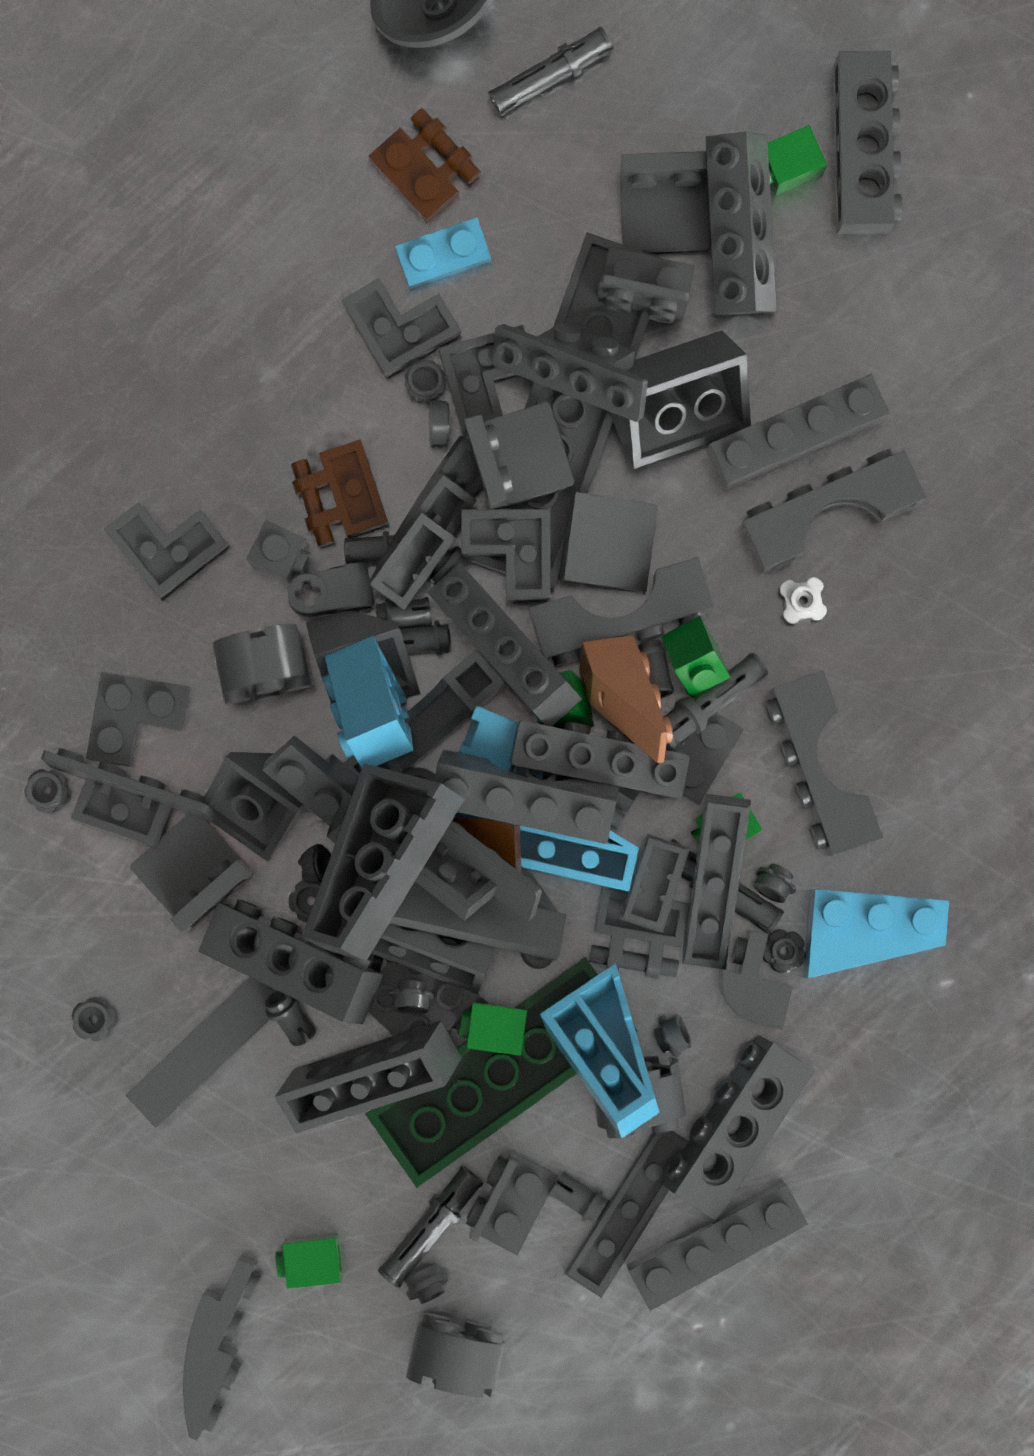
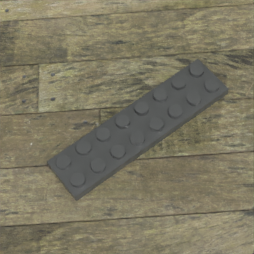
[471,232,660,591]

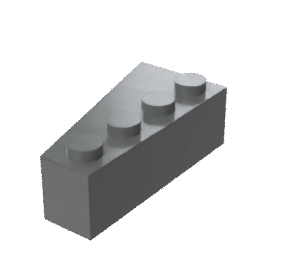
[302,764,465,962]

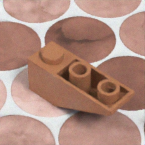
[579,635,673,763]

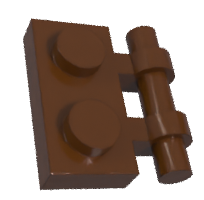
[368,108,481,224]
[291,439,389,547]

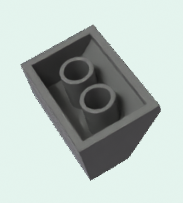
[610,330,751,469]

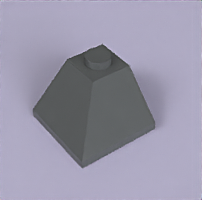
[306,610,420,704]
[204,752,307,862]

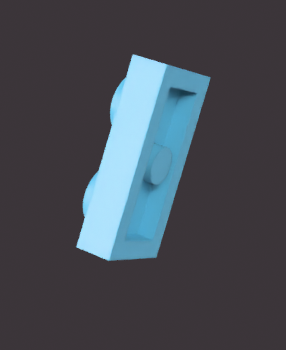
[395,217,492,290]

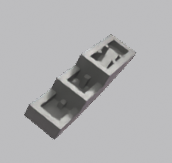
[368,436,482,610]

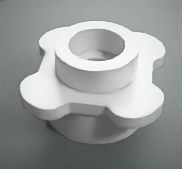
[780,577,827,624]

